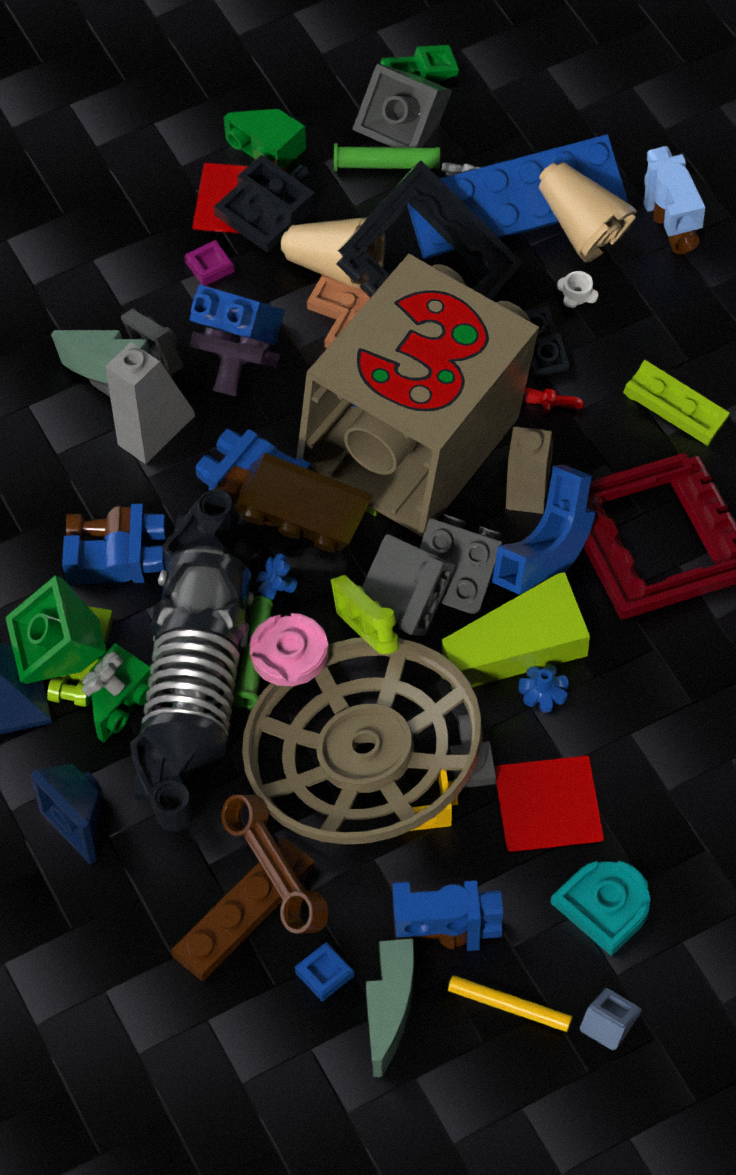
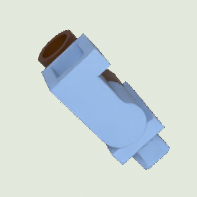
[644,146,705,254]

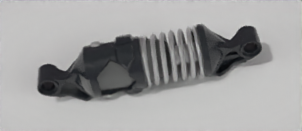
[130,489,253,832]

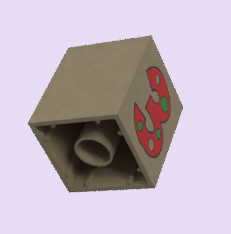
[296,254,539,538]

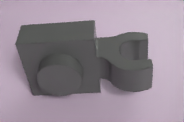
[450,714,496,788]

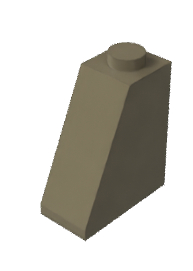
[506,427,553,514]

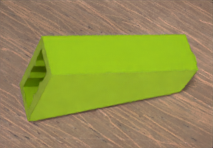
[441,572,590,690]

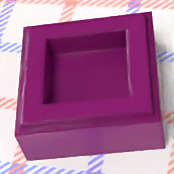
[185,240,234,286]

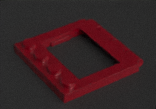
[584,453,736,620]

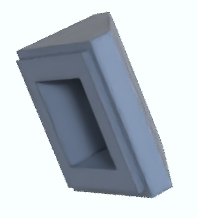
[580,988,642,1050]

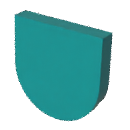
[550,861,651,956]

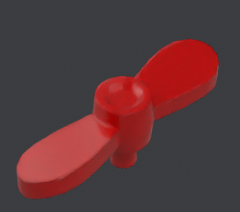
[522,387,584,414]

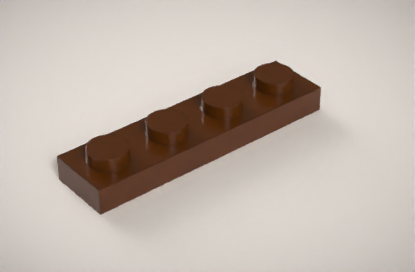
[171,837,315,982]

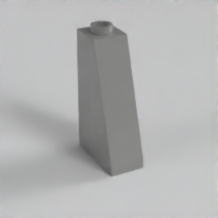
[105,342,195,464]

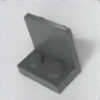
[362,535,456,636]

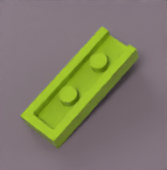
[623,360,730,446]

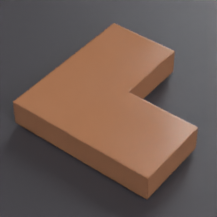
[307,275,370,348]

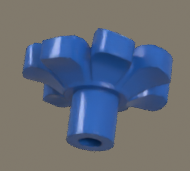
[256,553,297,600]
[518,664,569,713]

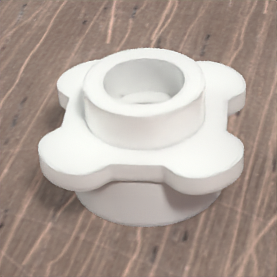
[557,271,598,308]

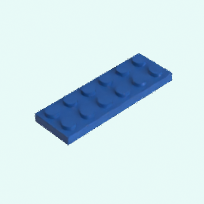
[407,134,628,259]

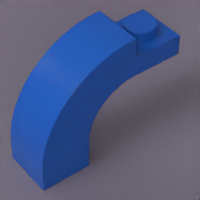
[492,464,596,595]

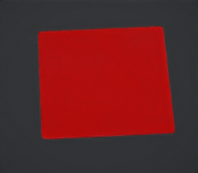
[193,163,287,233]
[494,756,604,852]

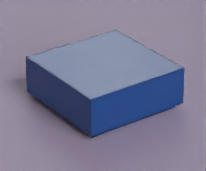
[295,941,354,1002]

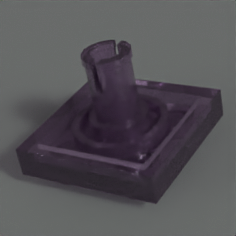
[189,327,280,396]

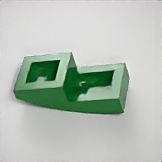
[380,45,459,84]

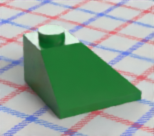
[5,575,107,684]

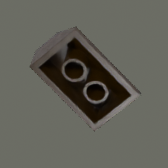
[234,452,373,552]

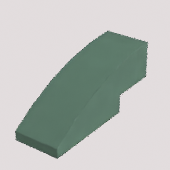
[51,330,152,384]
[366,939,414,1077]

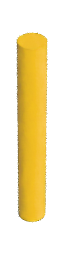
[448,975,573,1032]

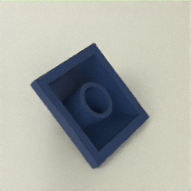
[0,643,52,734]
[30,764,102,865]

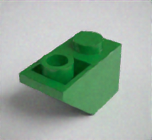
[224,109,306,170]
[89,643,152,742]

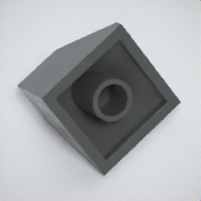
[353,64,452,148]

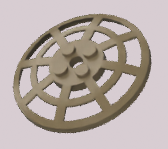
[242,637,483,845]

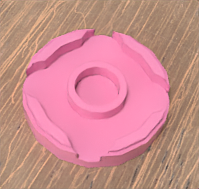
[250,613,329,686]

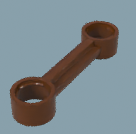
[222,795,329,934]

